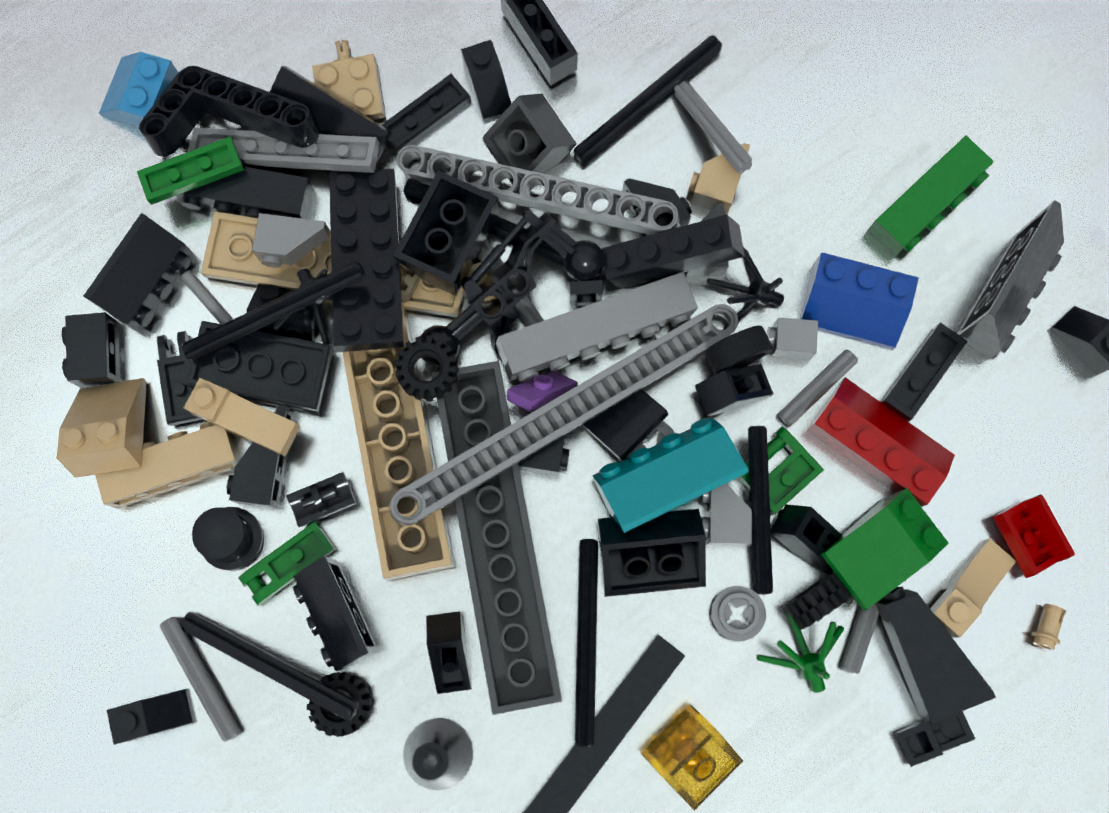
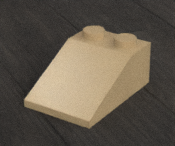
[56,378,146,478]

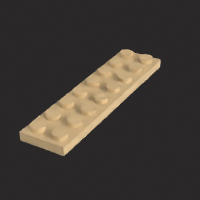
[201,211,464,317]

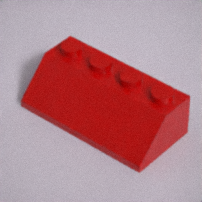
[807,377,955,507]

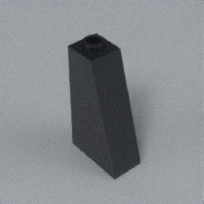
[875,586,996,724]

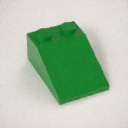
[821,488,949,611]

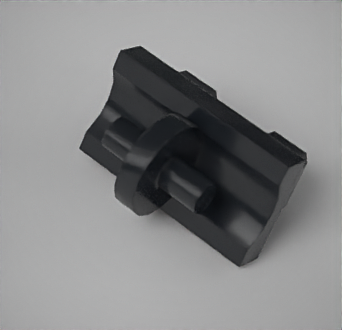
[286,472,357,527]

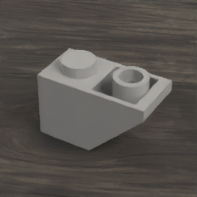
[701,484,752,546]

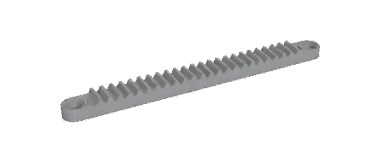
[389,304,738,526]

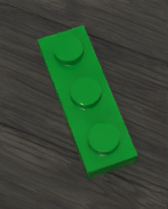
[137,136,244,205]

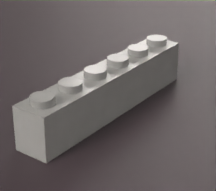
[496,272,698,382]

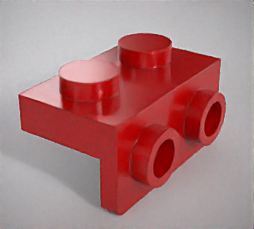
[993,494,1075,578]

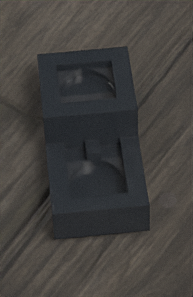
[896,711,975,767]

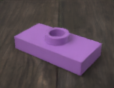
[507,371,578,412]

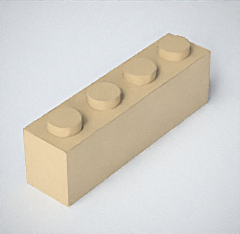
[95,422,241,508]

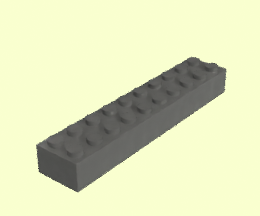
[432,361,562,715]

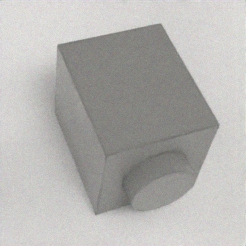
[767,317,818,360]

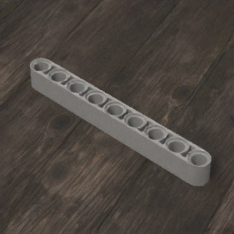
[396,145,680,235]

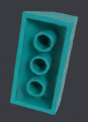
[593,418,749,533]

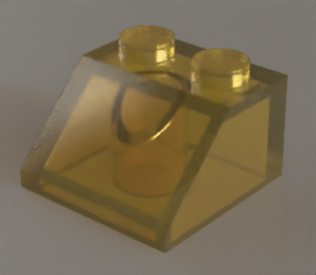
[641,704,743,811]

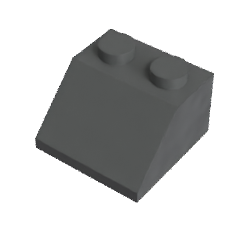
[482,93,577,183]

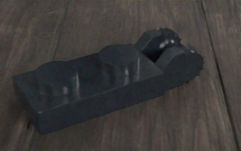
[156,331,203,426]

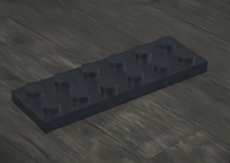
[329,168,404,352]

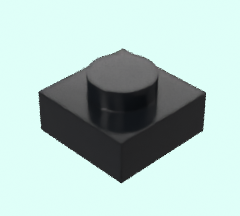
[569,280,603,306]

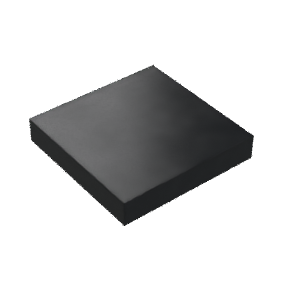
[582,389,669,461]

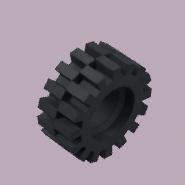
[394,336,459,402]
[784,572,852,630]
[306,672,373,737]

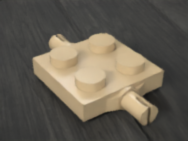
[312,40,385,120]

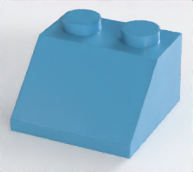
[99,52,179,127]

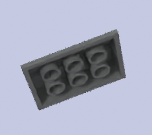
[958,200,1064,358]

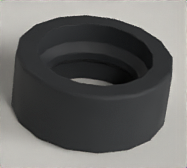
[705,325,773,375]

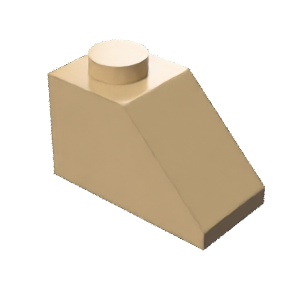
[688,143,750,214]

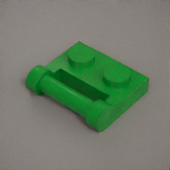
[738,427,824,515]

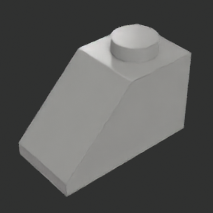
[252,213,331,268]

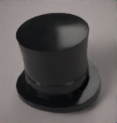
[192,507,263,570]

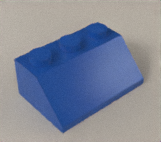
[800,252,919,349]

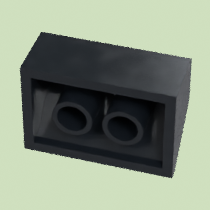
[393,170,499,296]
[83,213,193,333]
[598,508,706,597]
[293,556,378,671]

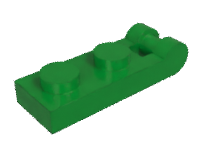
[238,521,336,606]

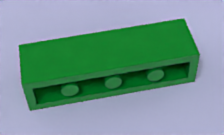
[868,135,994,257]

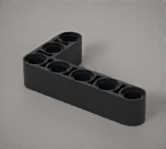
[139,65,319,157]

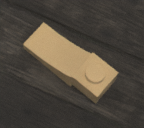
[184,378,301,456]
[930,539,1017,638]

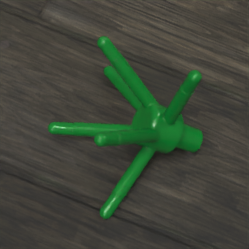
[757,613,844,693]

